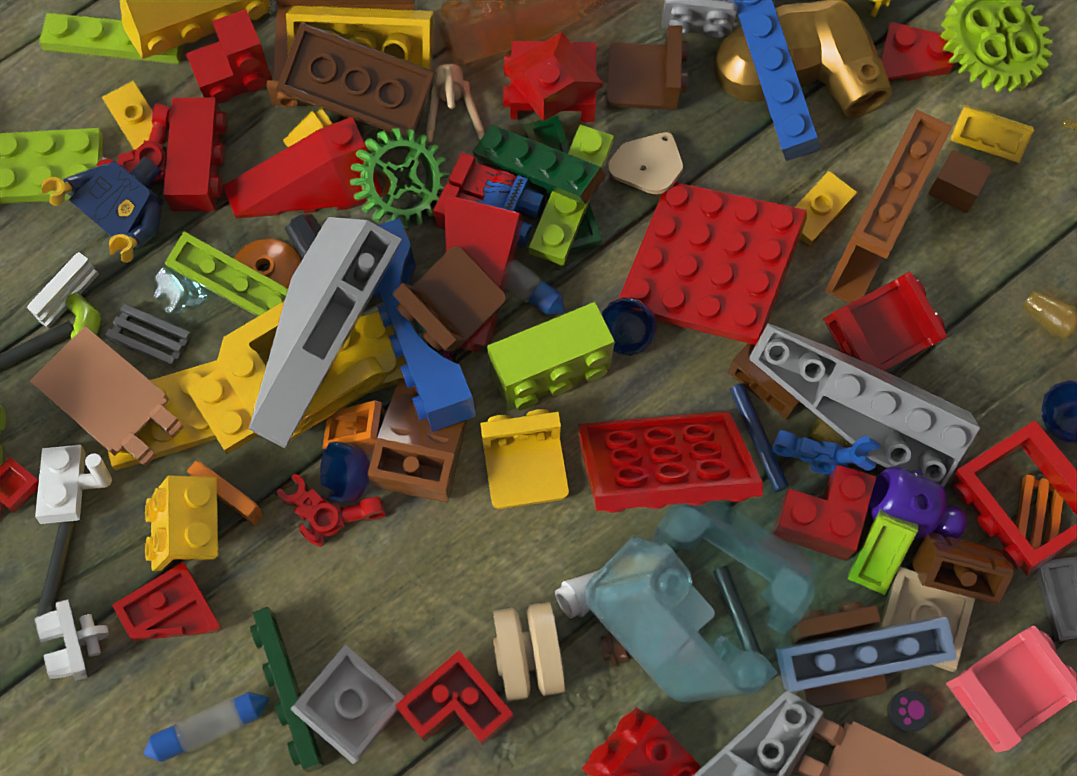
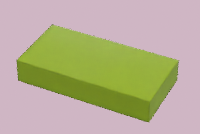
[847,509,918,595]

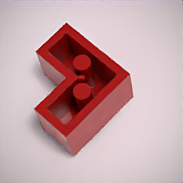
[186,9,273,103]
[771,465,876,561]
[395,650,514,746]

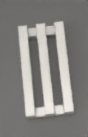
[27,252,99,329]

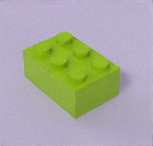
[488,302,615,411]

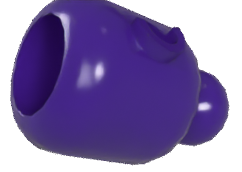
[867,466,967,540]

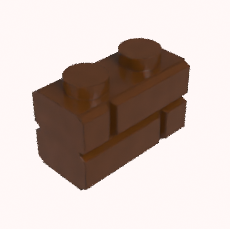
[912,532,1014,604]

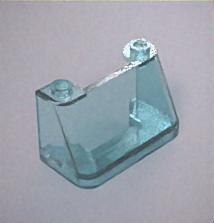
[649,500,819,636]
[584,536,778,703]

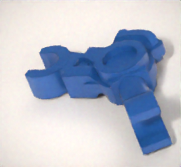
[771,430,881,476]

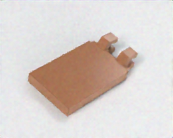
[30,326,184,467]
[793,717,965,776]

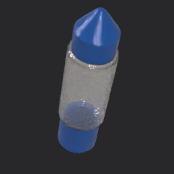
[506,258,565,315]
[144,692,269,762]

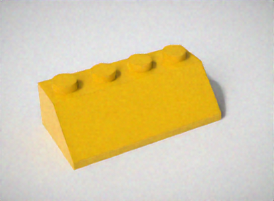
[119,0,270,59]
[286,6,434,70]

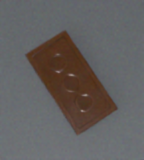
[276,22,437,138]

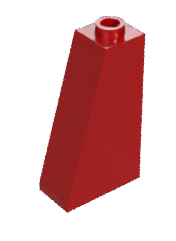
[445,195,524,352]

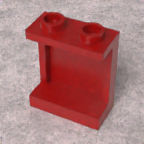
[503,41,596,123]
[823,271,947,371]

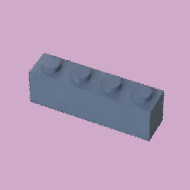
[775,617,957,692]

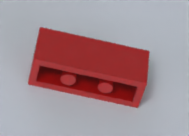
[163,98,227,211]

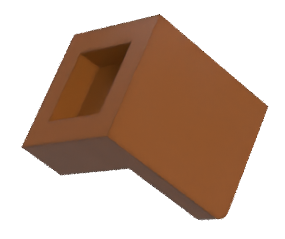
[928,150,992,213]

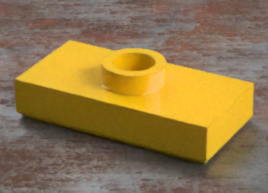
[102,81,169,150]
[950,104,1034,163]
[795,171,857,246]

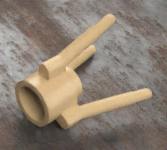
[426,64,485,144]

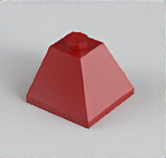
[503,32,603,122]

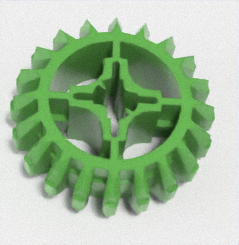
[350,128,450,228]

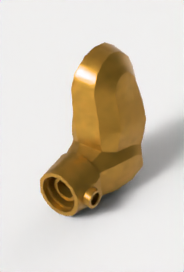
[713,0,892,118]

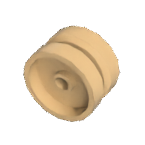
[493,602,565,702]

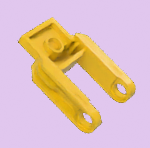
[186,301,387,455]

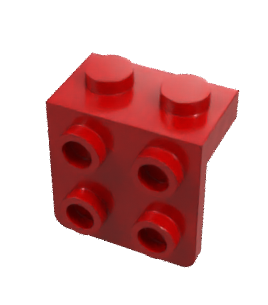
[581,707,702,776]

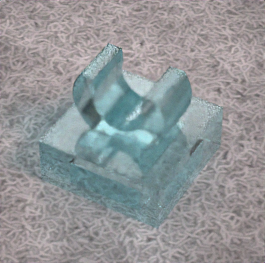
[154,267,207,313]

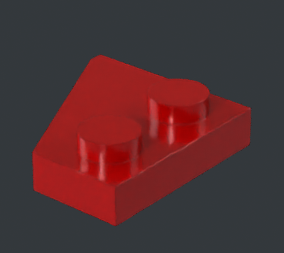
[880,22,954,81]
[112,562,223,641]

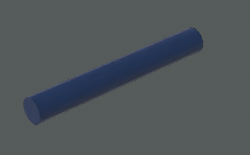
[730,383,789,493]

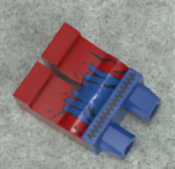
[433,152,545,247]

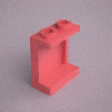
[946,625,1077,753]

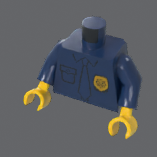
[42,156,163,263]

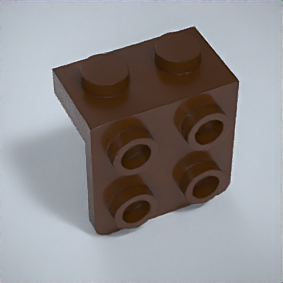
[607,25,688,110]
[392,246,507,352]
[788,602,887,708]

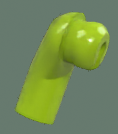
[65,292,101,339]

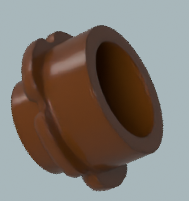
[601,627,631,667]

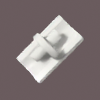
[35,600,109,681]

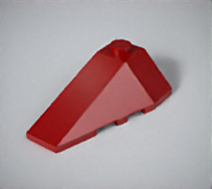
[223,117,383,219]

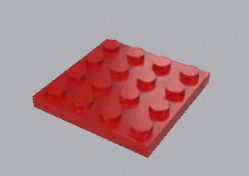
[616,182,808,345]
[578,411,763,513]

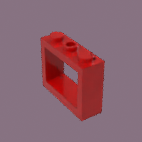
[953,420,1077,576]

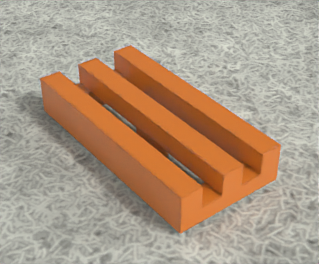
[187,461,263,526]
[1015,474,1063,550]

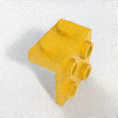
[480,409,569,509]
[145,476,218,571]

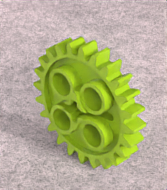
[940,0,1052,93]

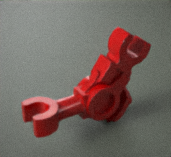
[97,103,171,185]
[277,474,386,547]

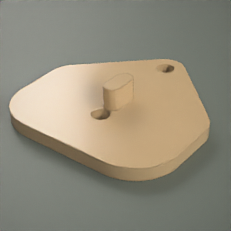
[608,132,683,194]

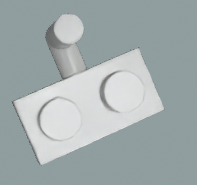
[35,445,112,524]

